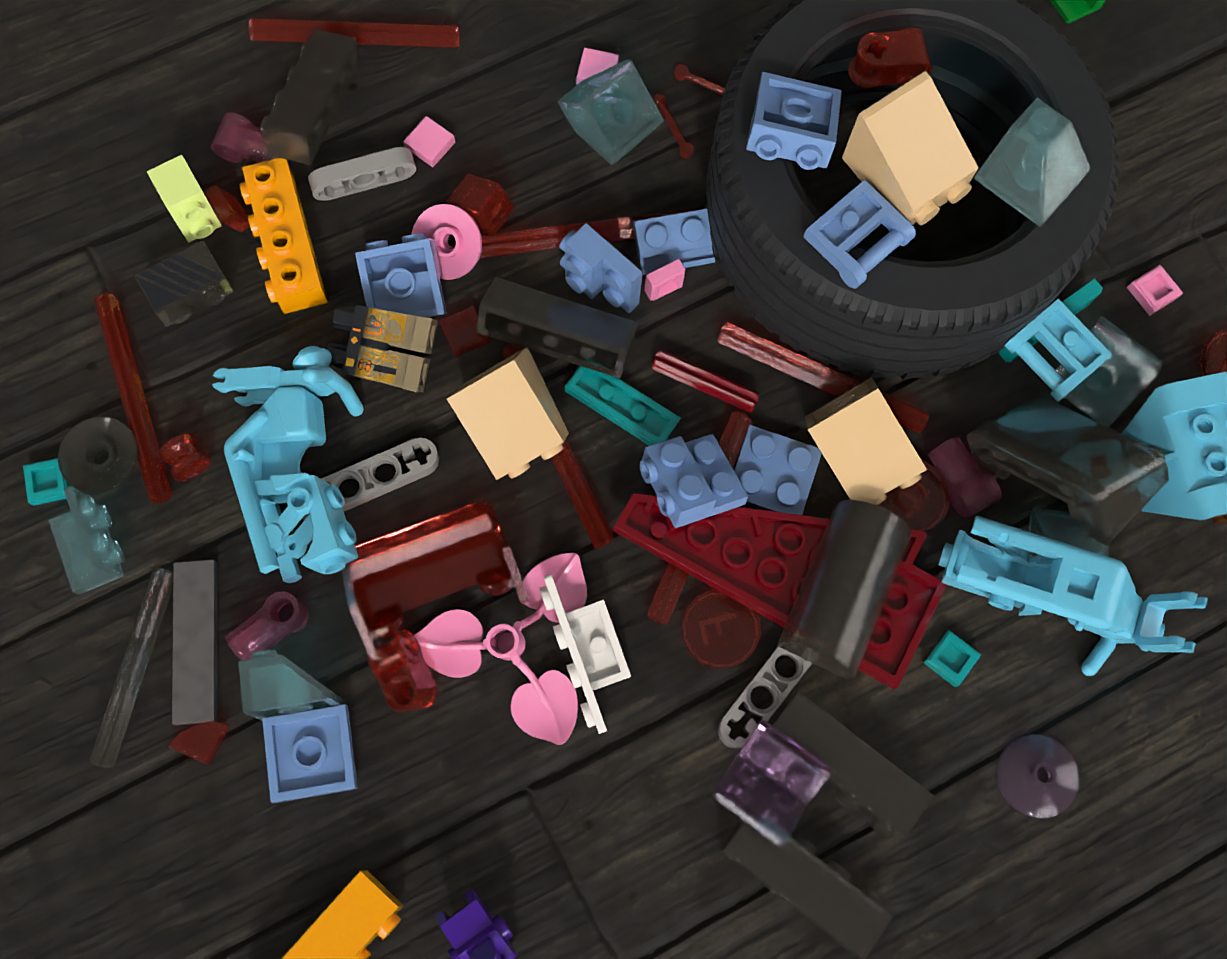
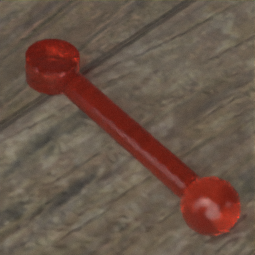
[674,65,725,95]
[652,94,694,159]

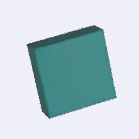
[23,457,73,506]
[923,630,982,687]

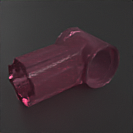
[210,112,291,163]
[928,436,1002,519]
[225,591,309,666]

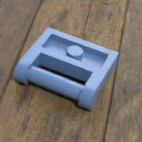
[803,180,916,289]

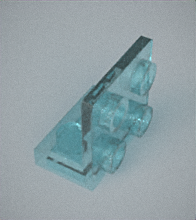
[48,486,125,595]

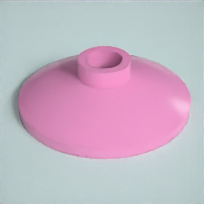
[412,204,482,280]

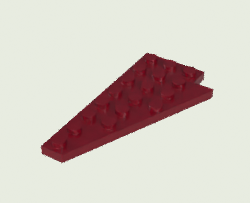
[612,493,947,690]

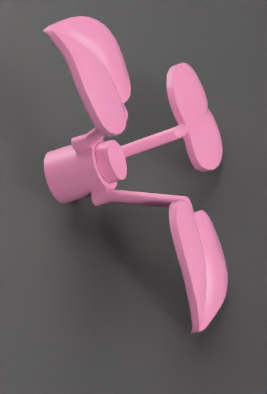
[410,553,587,745]

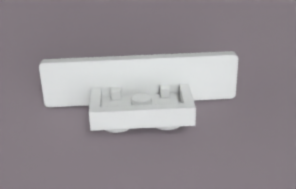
[539,574,631,734]

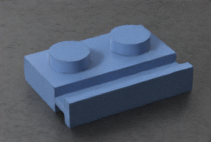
[633,209,715,275]

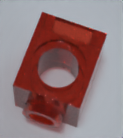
[447,174,515,236]

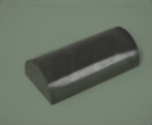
[777,500,912,681]

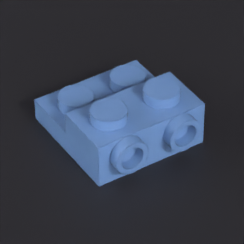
[746,72,842,170]
[559,223,643,313]
[355,233,447,318]
[640,434,748,528]

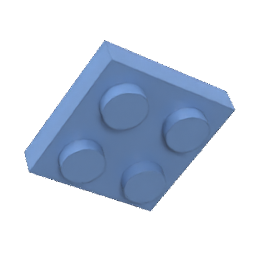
[734,425,822,515]
[262,705,358,803]

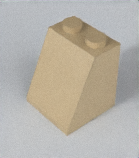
[842,71,978,225]
[447,347,569,480]
[805,377,927,510]

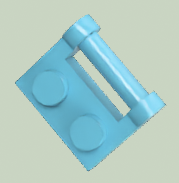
[1004,299,1113,402]

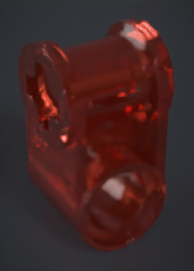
[848,28,932,88]
[367,630,438,712]

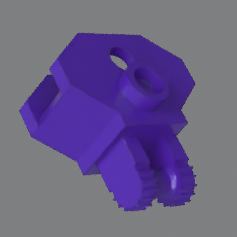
[435,889,518,959]

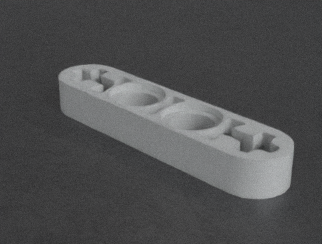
[302,438,439,520]
[718,631,823,749]

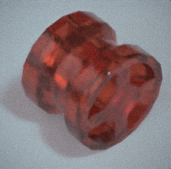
[159,433,211,482]

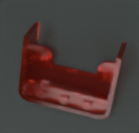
[342,502,529,661]

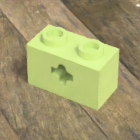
[147,155,222,243]

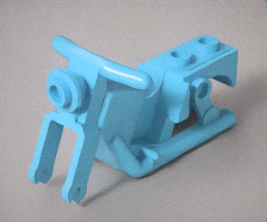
[212,346,364,583]
[938,515,1208,676]

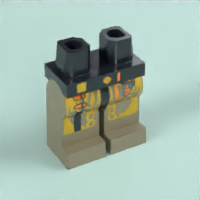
[327,305,438,392]

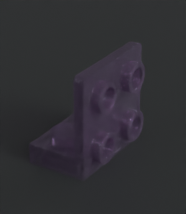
[712,720,832,847]

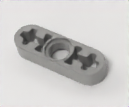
[308,147,416,201]

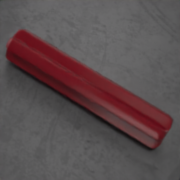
[652,349,759,412]

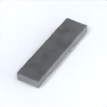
[172,560,218,726]

